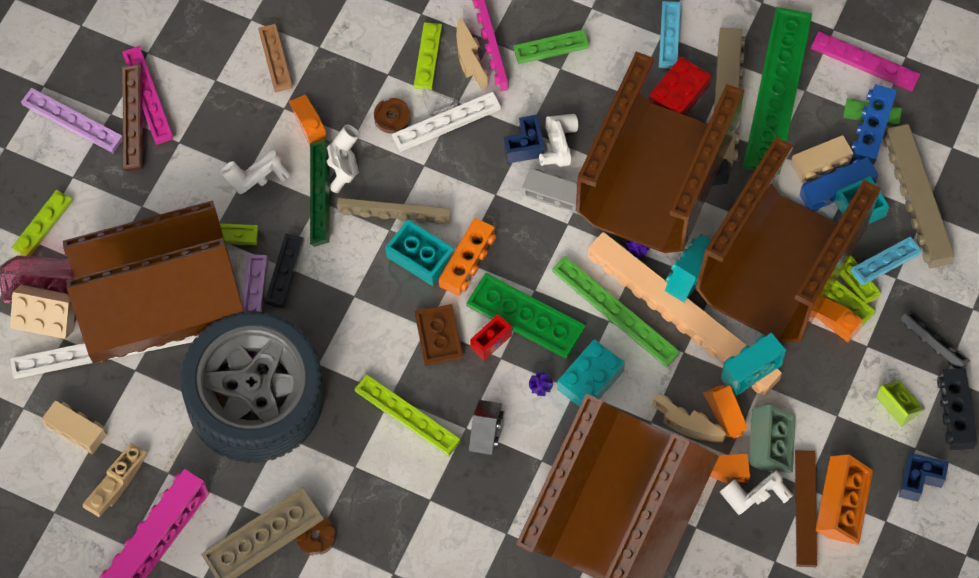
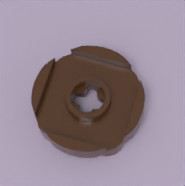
[374,98,411,134]
[296,516,336,556]

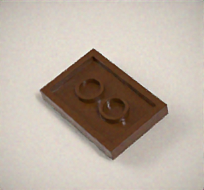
[414,304,463,366]

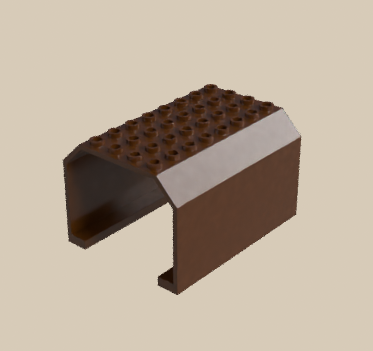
[576,51,745,253]
[696,137,881,343]
[63,200,244,363]
[516,393,719,578]

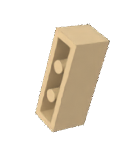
[791,135,853,182]
[41,401,107,454]

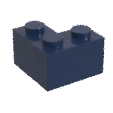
[504,115,544,164]
[898,452,949,502]

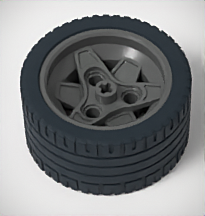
[180,311,323,463]

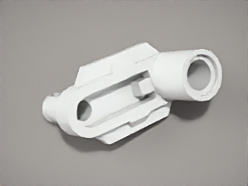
[539,114,578,167]
[327,125,360,193]
[220,151,290,194]
[719,470,793,515]

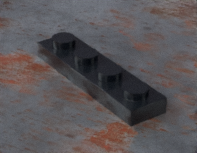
[264,233,304,308]
[900,310,971,369]

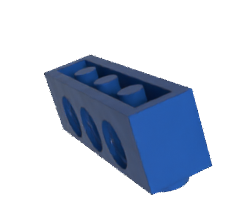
[851,84,897,164]

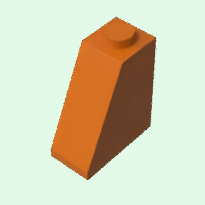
[703,385,748,439]

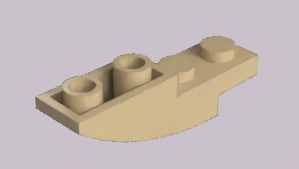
[456,18,489,89]
[652,393,726,443]
[83,443,147,517]

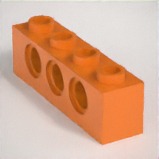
[439,218,496,296]

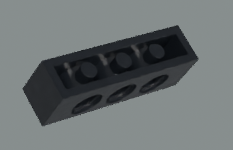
[937,368,977,450]

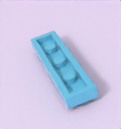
[659,1,681,68]
[850,236,922,286]

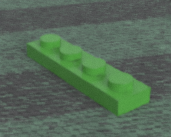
[513,30,589,64]

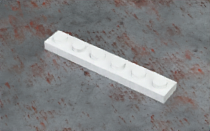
[392,92,501,152]

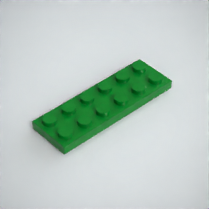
[466,273,586,359]

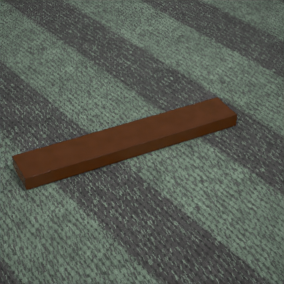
[122,64,143,172]
[795,450,817,568]

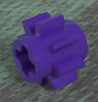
[626,240,650,258]
[529,372,553,396]

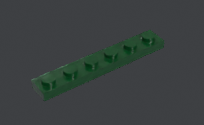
[310,139,330,247]

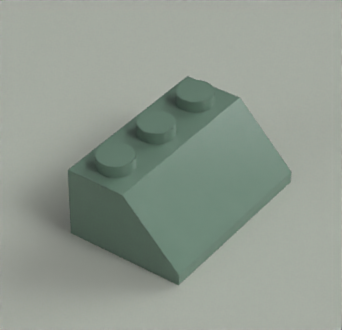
[749,404,796,473]

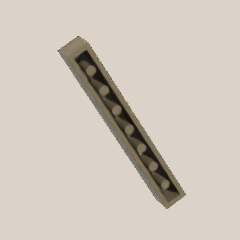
[714,28,745,167]
[883,124,954,269]

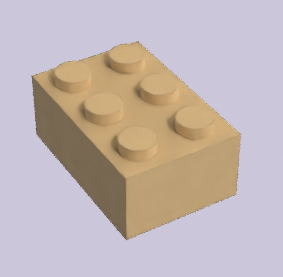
[10,285,75,339]

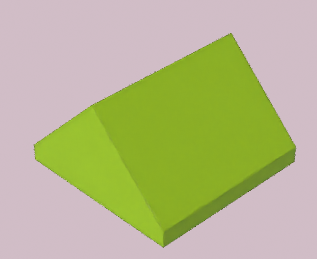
[876,380,925,427]

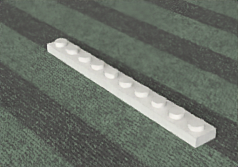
[11,336,198,379]

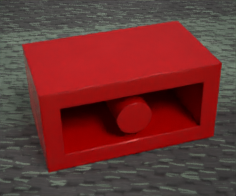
[470,314,512,361]

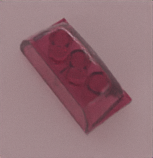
[0,256,75,304]

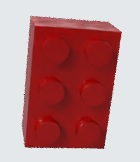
[648,57,711,116]

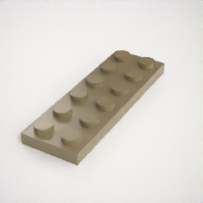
[201,487,324,578]

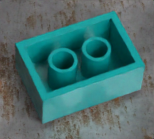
[385,219,454,286]
[664,234,711,302]
[721,333,786,397]
[557,339,625,407]

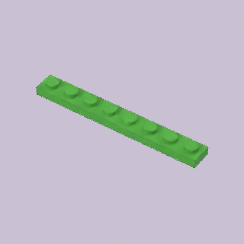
[552,256,680,368]

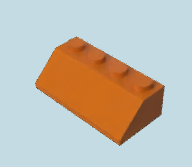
[816,455,873,545]

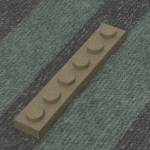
[337,198,451,225]

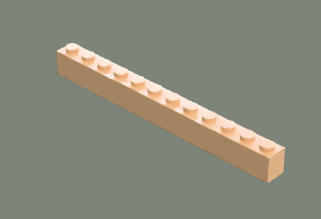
[588,232,782,396]

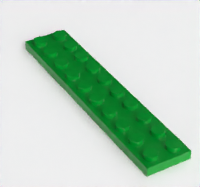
[743,7,812,175]

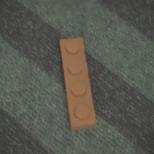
[258,24,293,92]

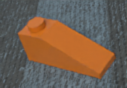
[289,94,327,146]
[815,298,863,342]
[710,454,750,486]

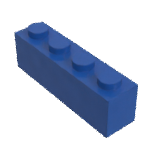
[799,157,879,211]

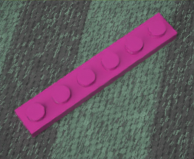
[472,0,508,92]
[811,31,920,92]
[122,46,173,145]

